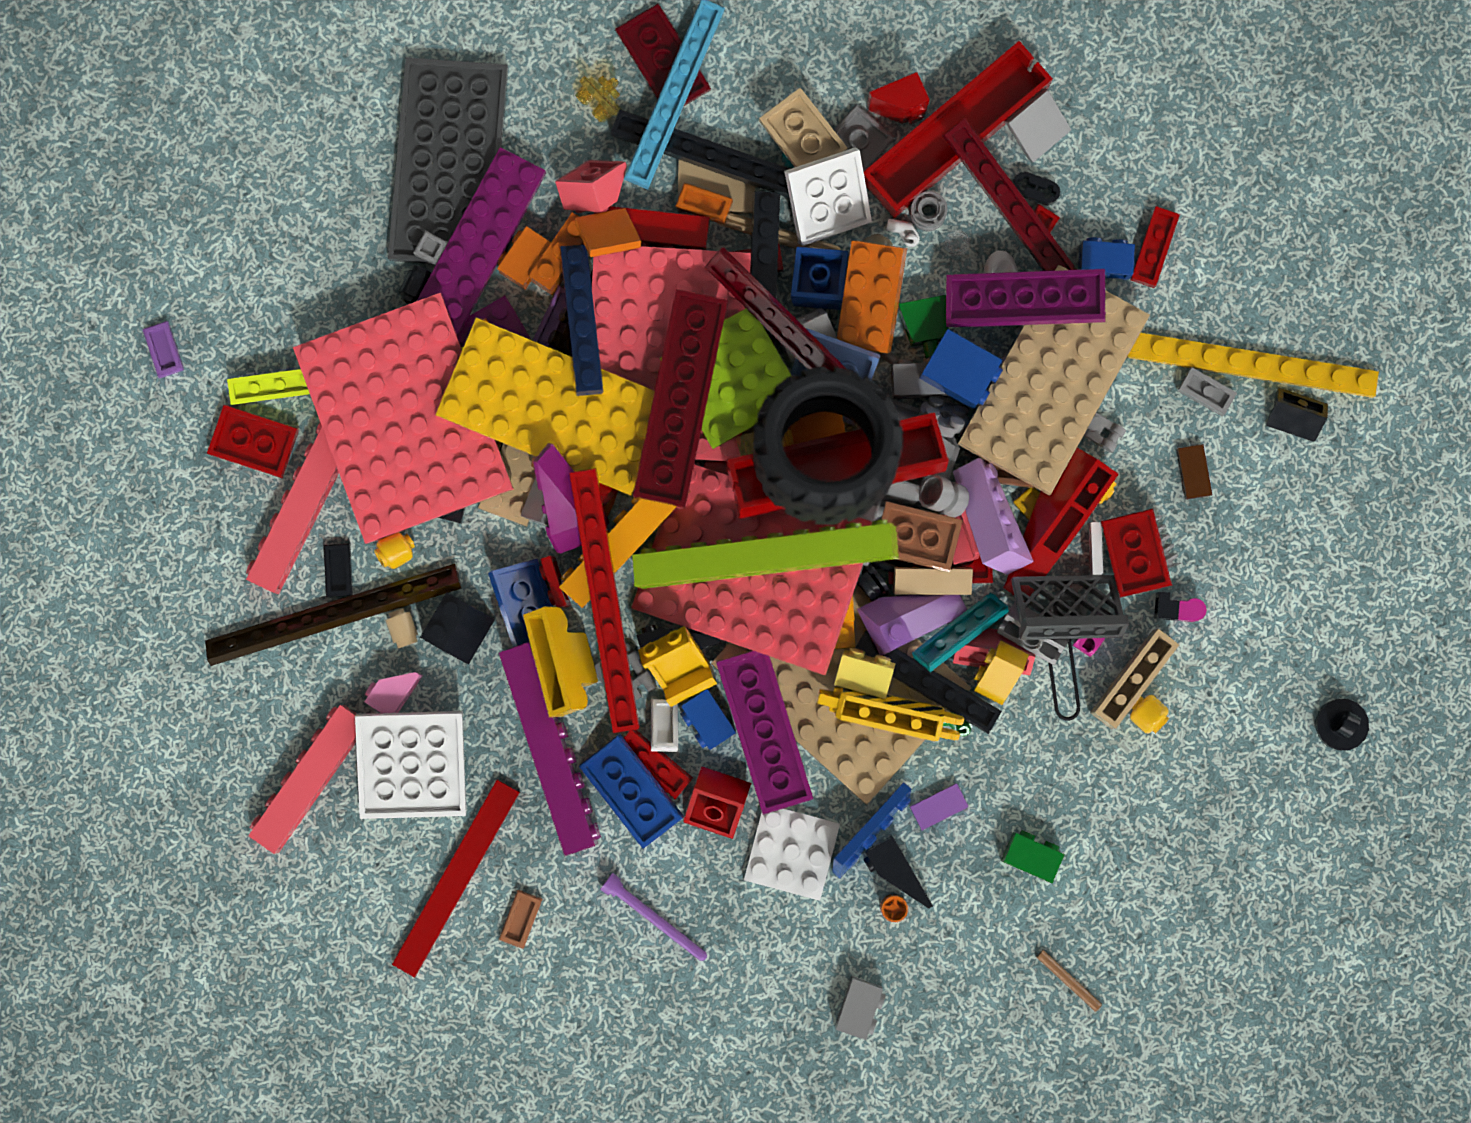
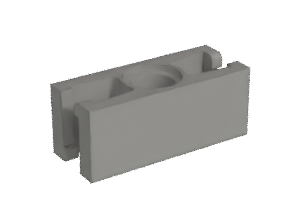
[997,601,1070,665]

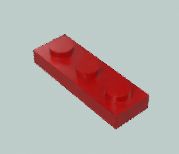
[1130,206,1180,288]
[624,730,693,799]

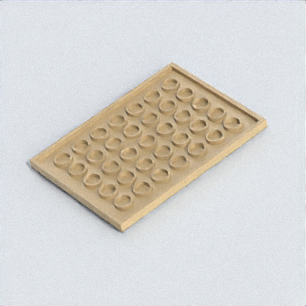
[711,584,971,805]

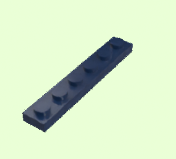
[560,245,603,396]

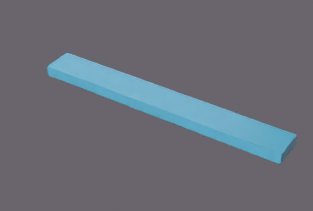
[624,0,725,190]

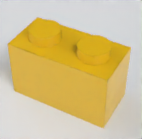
[974,640,1029,705]

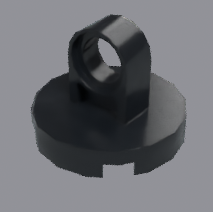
[1315,699,1369,751]

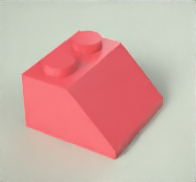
[555,160,627,214]

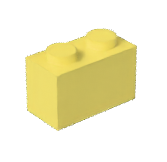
[834,648,896,699]

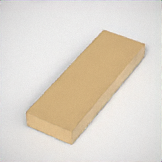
[893,567,973,595]

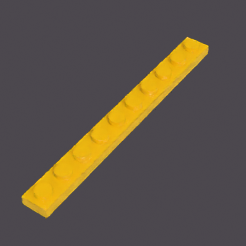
[1128,333,1379,398]

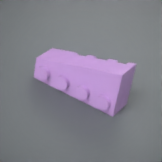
[953,458,1034,575]

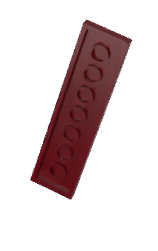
[633,289,728,508]

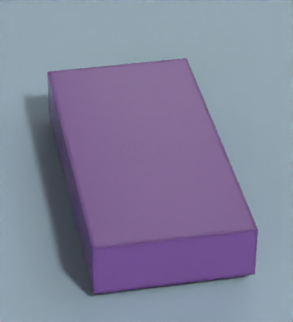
[142,321,184,378]
[910,783,969,830]

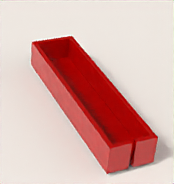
[864,41,1053,219]
[727,412,949,519]

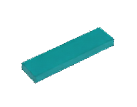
[912,592,1009,672]

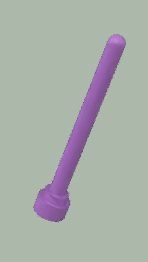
[600,873,707,961]

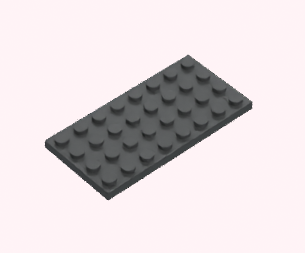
[388,57,509,264]

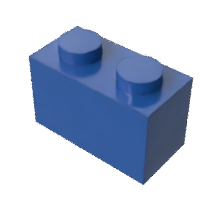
[1078,237,1135,280]
[680,689,736,750]

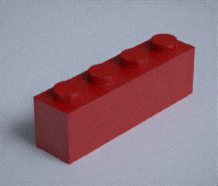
[606,206,710,250]

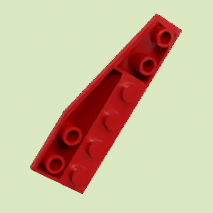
[1003,448,1119,603]

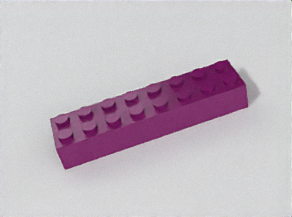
[499,643,601,856]

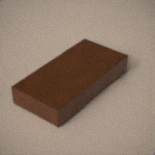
[1176,444,1213,500]

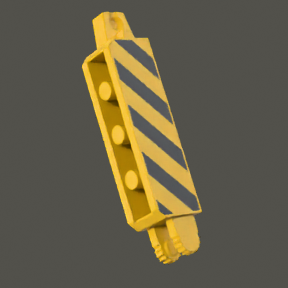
[817,687,964,741]

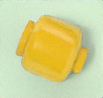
[374,532,415,569]
[1130,695,1170,734]

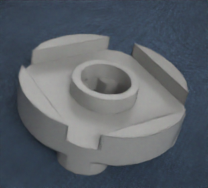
[917,396,970,438]

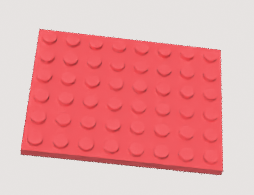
[592,246,751,461]
[293,293,514,544]
[631,464,872,675]

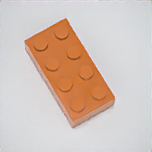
[837,240,907,353]

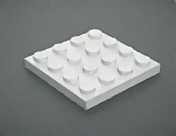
[355,711,467,819]

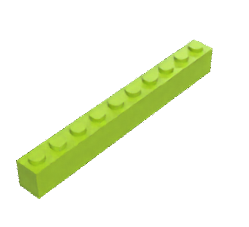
[632,520,899,589]

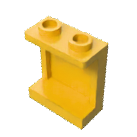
[638,626,717,707]

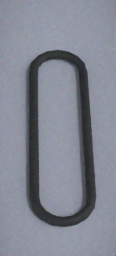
[1048,639,1080,721]

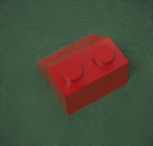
[867,72,930,124]
[683,766,751,839]

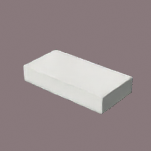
[1088,522,1103,575]
[651,699,678,752]

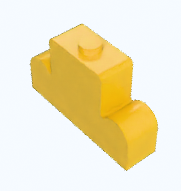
[523,607,598,717]

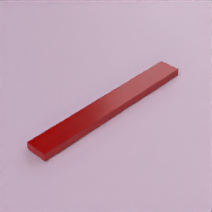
[392,779,520,978]

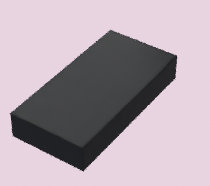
[324,543,353,597]

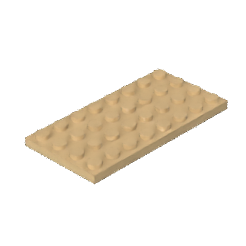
[958,265,1150,495]

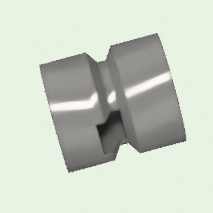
[919,475,969,518]

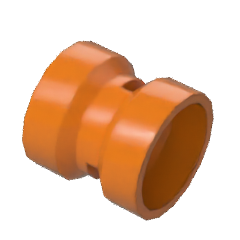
[880,894,908,923]

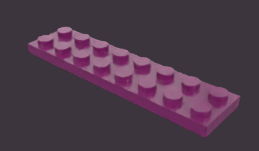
[417,147,546,337]

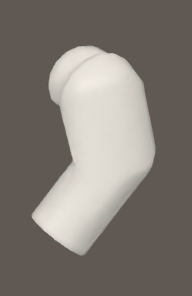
[886,218,919,247]

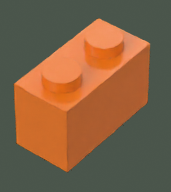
[497,226,551,290]

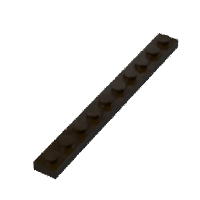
[205,563,462,666]

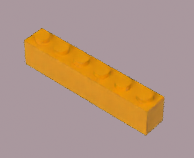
[559,490,691,608]

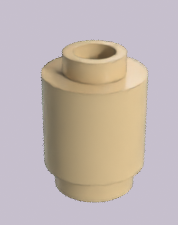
[385,608,418,649]

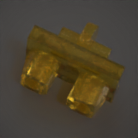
[575,76,623,122]

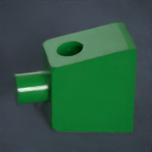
[898,295,949,359]

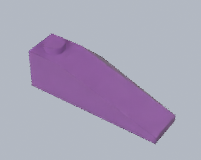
[857,595,967,656]

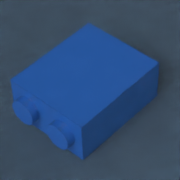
[919,329,1003,409]

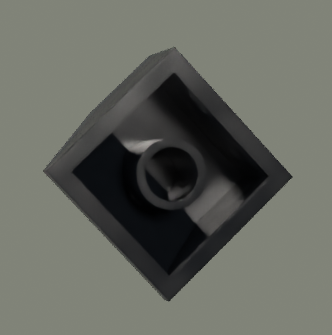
[420,592,495,665]

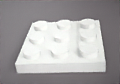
[785,147,872,246]
[744,808,840,901]

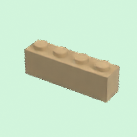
[1090,629,1179,729]

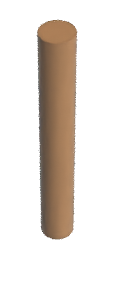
[1036,950,1102,1012]

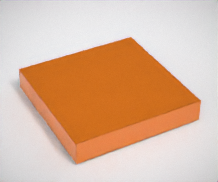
[575,208,641,257]

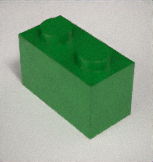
[1001,830,1065,884]

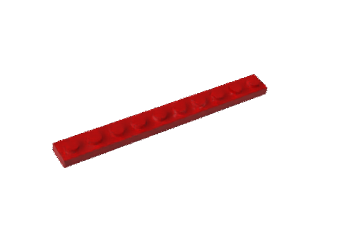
[570,468,640,733]

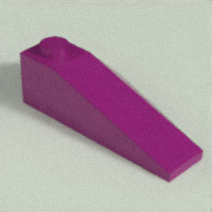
[533,443,610,554]

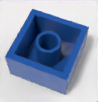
[791,247,849,310]

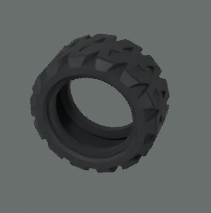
[753,367,903,525]

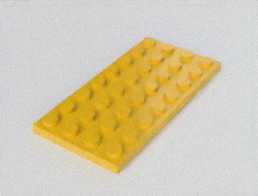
[435,318,655,496]

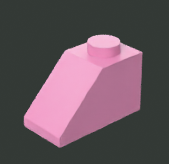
[364,672,423,713]

